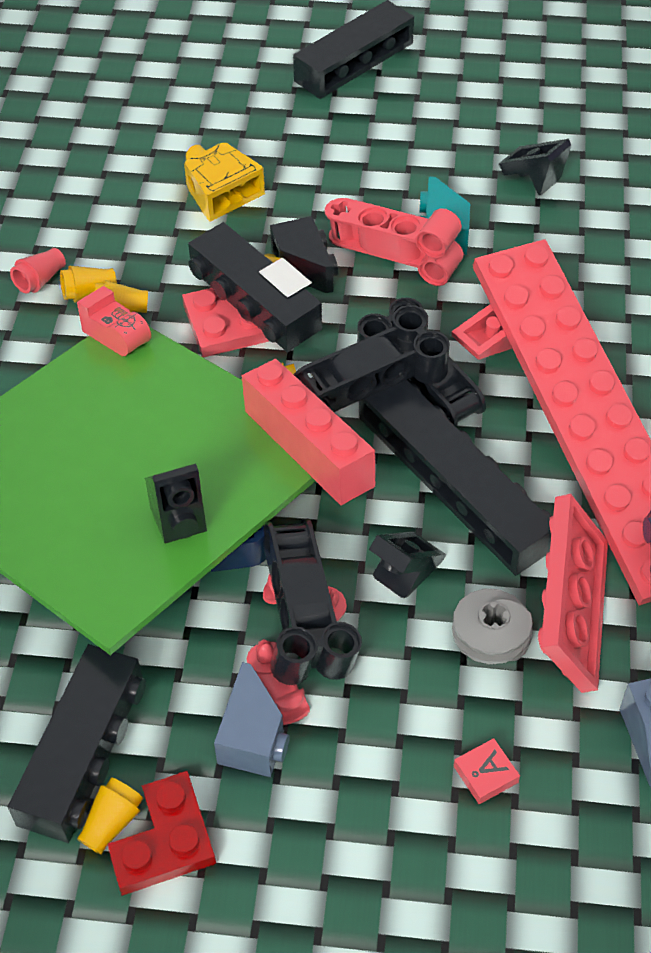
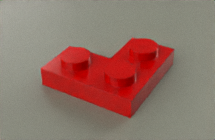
[107,771,216,896]

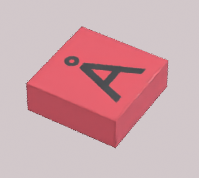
[453,738,520,804]

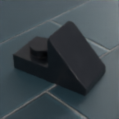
[499,138,571,196]
[369,532,446,598]

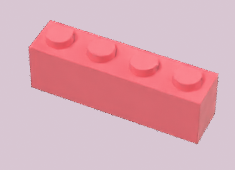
[241,359,376,505]

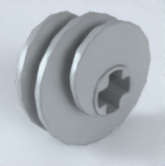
[452,589,533,664]

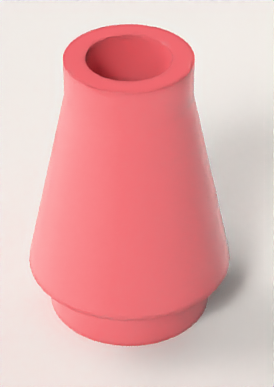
[10,248,66,293]

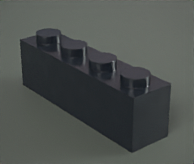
[293,0,414,99]
[188,222,322,352]
[7,644,146,843]

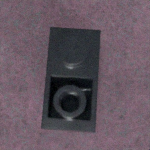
[270,216,338,293]
[145,464,207,544]

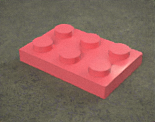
[182,288,269,358]

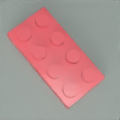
[538,494,608,693]

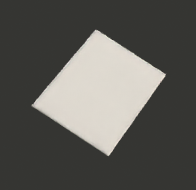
[259,257,312,297]

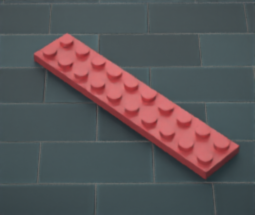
[473,239,651,606]

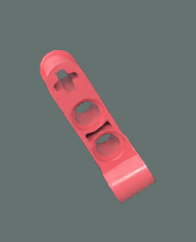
[325,198,464,286]

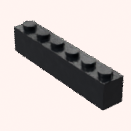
[359,380,552,576]

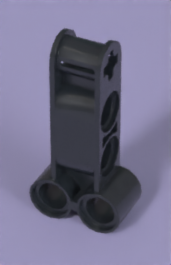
[357,297,486,427]
[293,305,450,412]
[263,518,362,685]

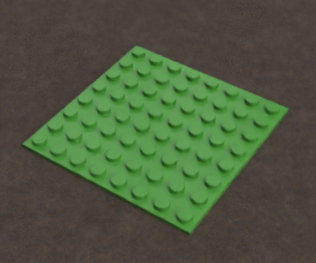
[0,327,315,655]

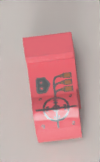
[77,286,151,356]

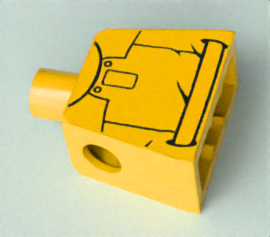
[184,143,265,222]

